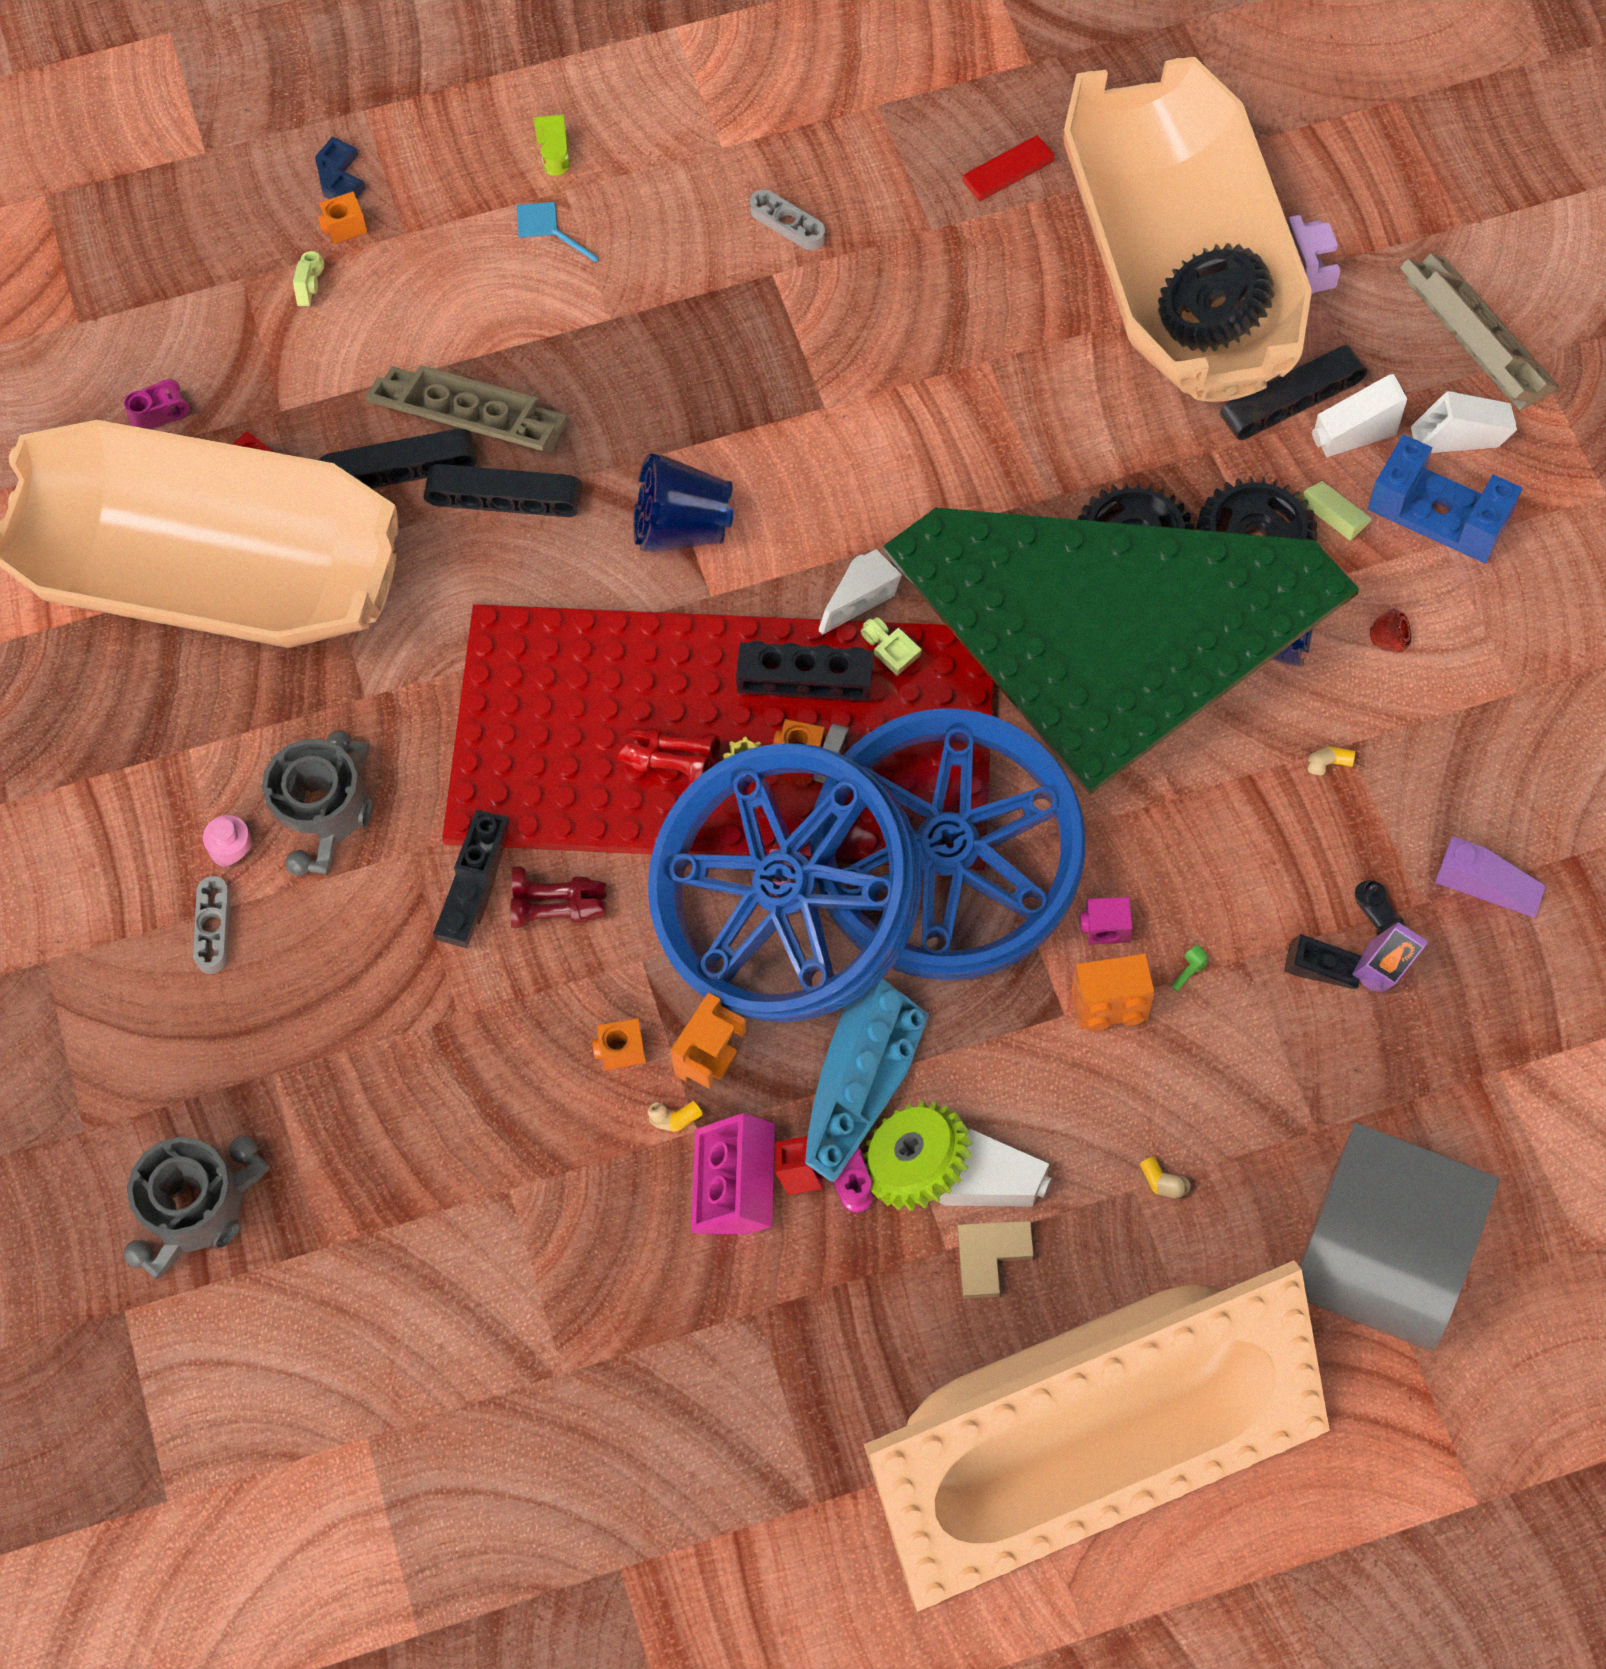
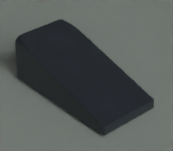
[1284,934,1362,990]

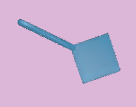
[517,202,598,262]

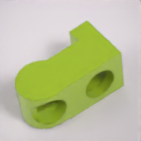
[534,114,569,176]

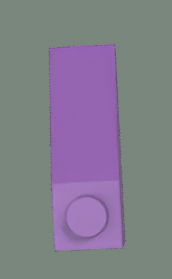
[1435,836,1546,918]

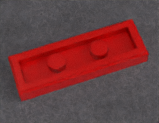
[962,135,1055,202]

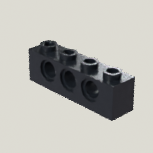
[736,641,873,702]

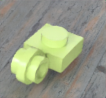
[293,251,324,306]
[861,617,922,676]

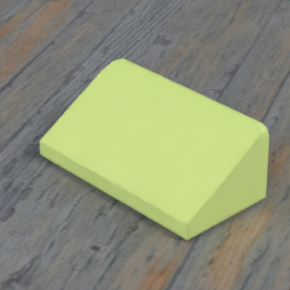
[1302,481,1372,541]

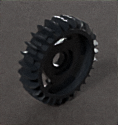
[1158,243,1275,353]
[1196,476,1317,541]
[1077,481,1194,530]

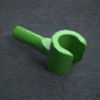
[1171,945,1208,992]

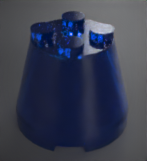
[633,454,734,553]

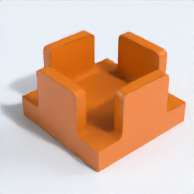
[671,993,747,1089]

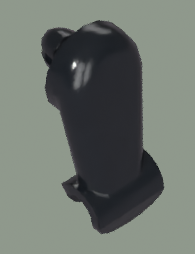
[1355,880,1404,936]

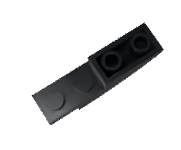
[433,809,509,948]

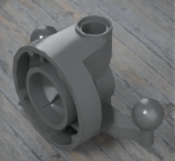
[262,730,373,877]
[124,1136,270,1280]

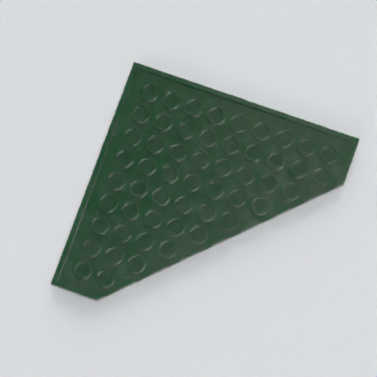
[883,507,1359,795]

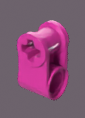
[124,379,189,430]
[833,1146,873,1213]

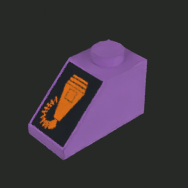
[1352,922,1428,993]

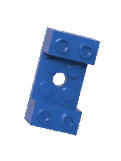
[1367,434,1523,564]

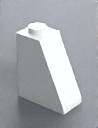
[1312,374,1407,457]
[1411,391,1517,453]
[939,1129,1052,1207]

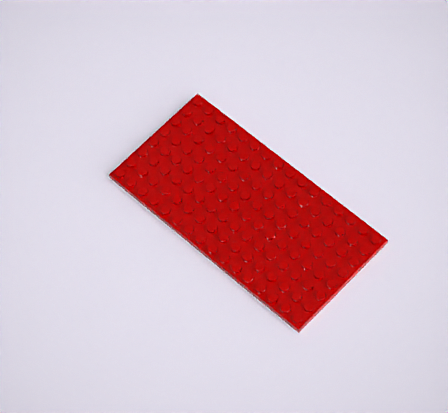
[442,604,993,871]

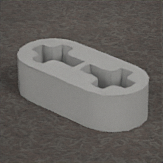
[813,723,850,783]

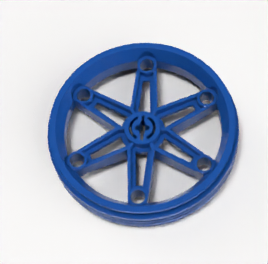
[810,709,1086,980]
[648,743,922,1022]

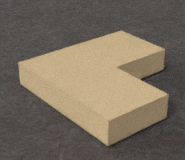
[957,1221,1033,1299]

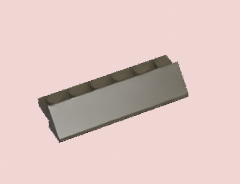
[1400,253,1560,411]
[365,365,567,454]

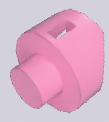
[203,815,253,867]

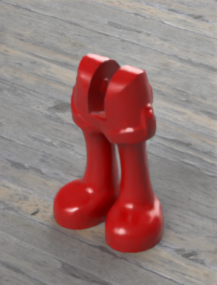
[618,727,720,785]

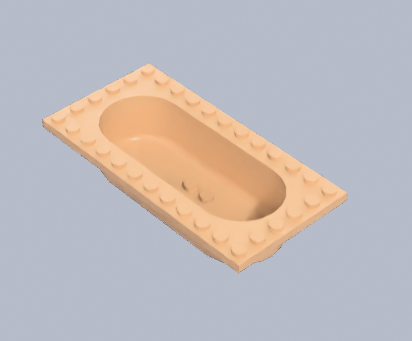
[863,1260,1330,1612]

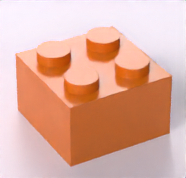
[1071,953,1154,1031]

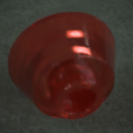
[1370,608,1412,653]

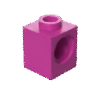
[1080,897,1132,945]

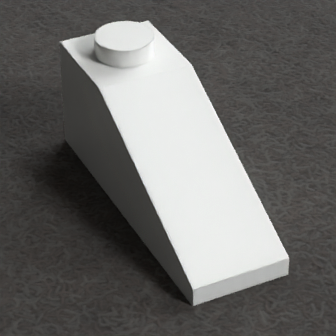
[819,549,902,635]

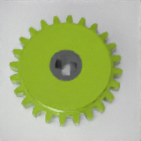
[862,1101,972,1211]

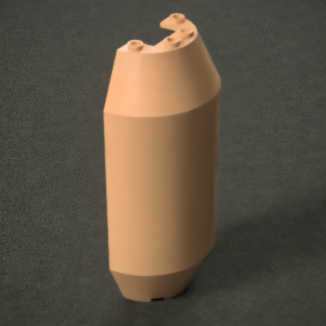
[1063,57,1312,402]
[0,420,398,648]

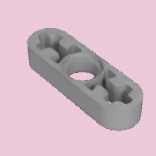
[749,190,825,250]
[193,876,231,974]

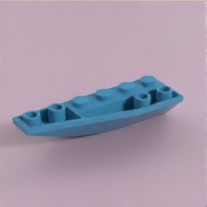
[805,979,929,1181]

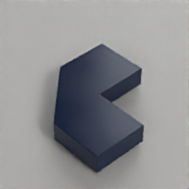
[315,136,365,199]

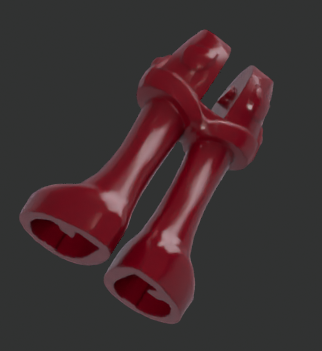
[510,866,607,928]

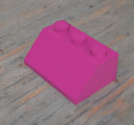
[691,1113,775,1234]

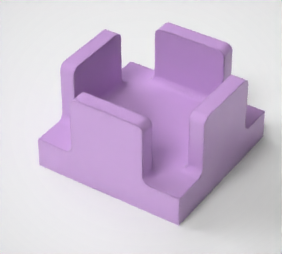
[1287,215,1341,301]

